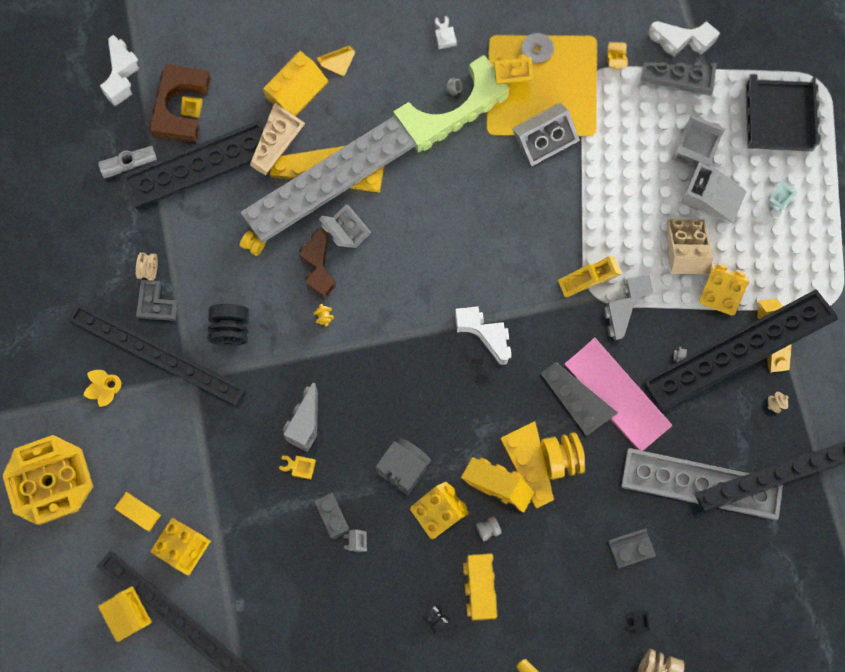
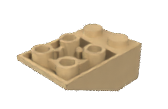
[667,219,713,274]

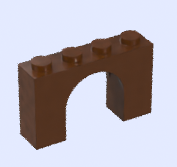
[149,64,211,144]

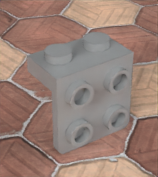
[319,205,371,248]

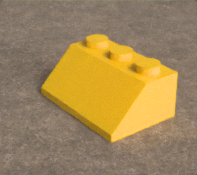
[263,51,328,117]

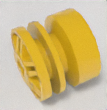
[541,433,585,480]

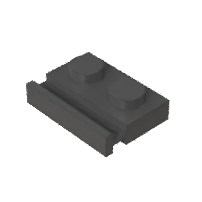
[608,528,656,569]

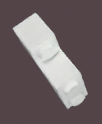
[648,21,720,57]
[100,35,139,106]
[455,306,511,365]

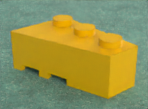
[461,457,535,513]

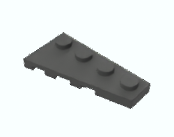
[541,362,618,436]

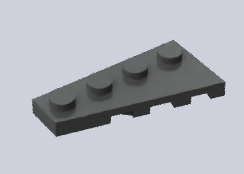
[640,63,717,96]

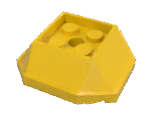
[3,435,93,525]

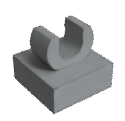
[344,530,367,552]

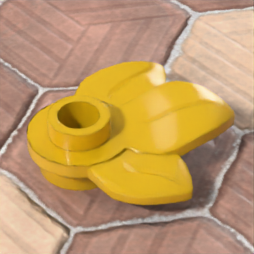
[83,370,122,407]

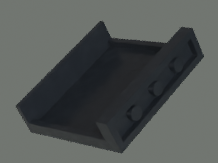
[745,74,821,152]

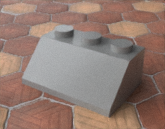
[512,103,580,166]

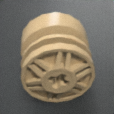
[637,649,684,672]

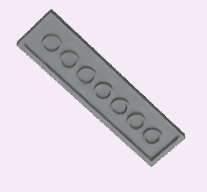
[621,448,783,520]

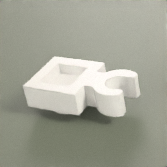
[435,16,457,49]

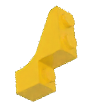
[757,298,791,372]

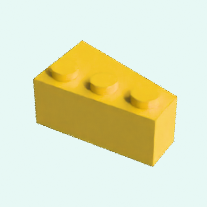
[463,554,497,621]

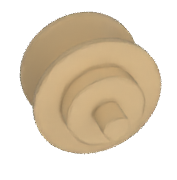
[768,392,789,413]

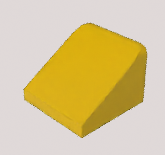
[181,96,203,118]

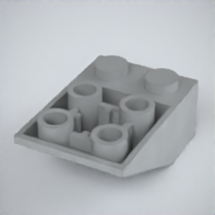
[681,162,746,223]
[283,383,318,453]

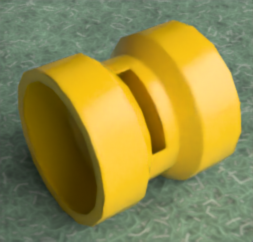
[240,230,266,256]

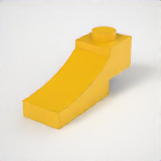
[558,256,622,298]

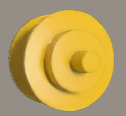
[313,304,334,327]

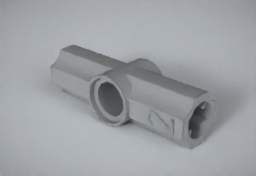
[99,146,157,178]

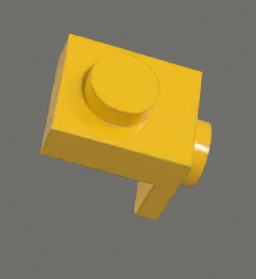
[607,42,628,69]

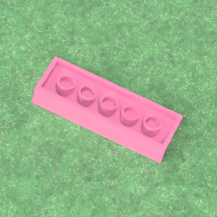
[563,338,673,451]

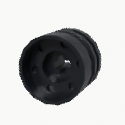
[207,304,249,346]

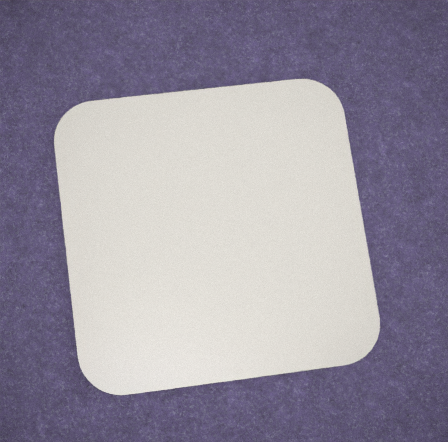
[581,67,844,311]

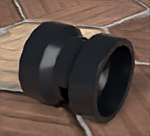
[423,604,450,633]

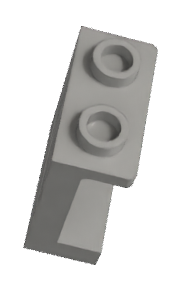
[672,115,725,169]

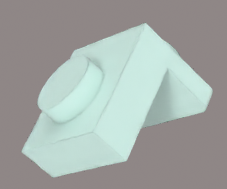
[768,181,798,211]

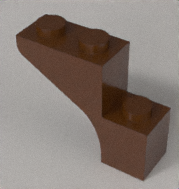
[299,227,336,300]

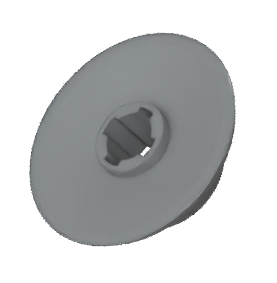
[522,33,554,63]

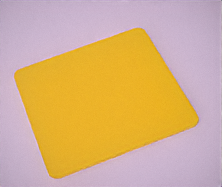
[487,35,597,136]

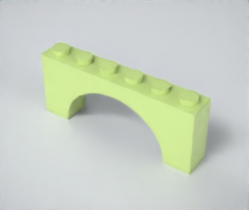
[394,55,509,153]

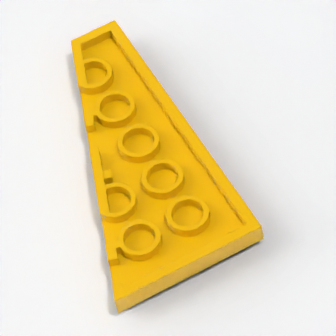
[270,146,384,193]

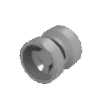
[475,516,502,542]

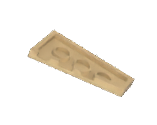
[250,103,305,176]

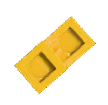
[115,492,161,531]

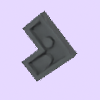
[136,280,178,321]

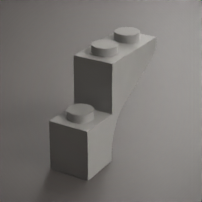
[604,274,654,341]

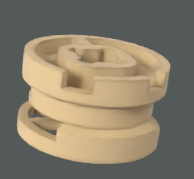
[136,252,158,280]

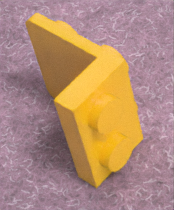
[699,263,749,315]
[410,481,469,539]

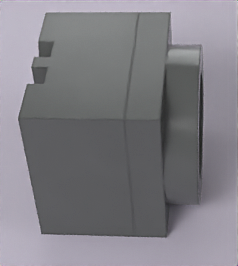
[376,438,431,495]

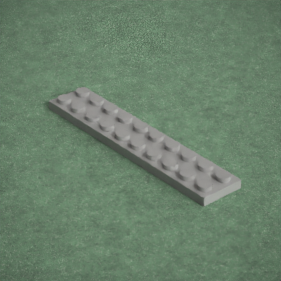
[241,116,416,243]

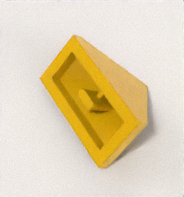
[316,46,355,76]

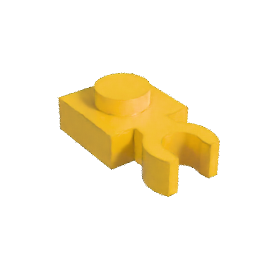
[279,456,316,480]

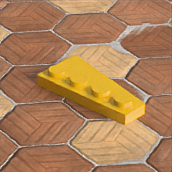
[500,422,554,509]

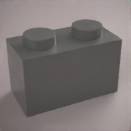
[314,493,349,540]

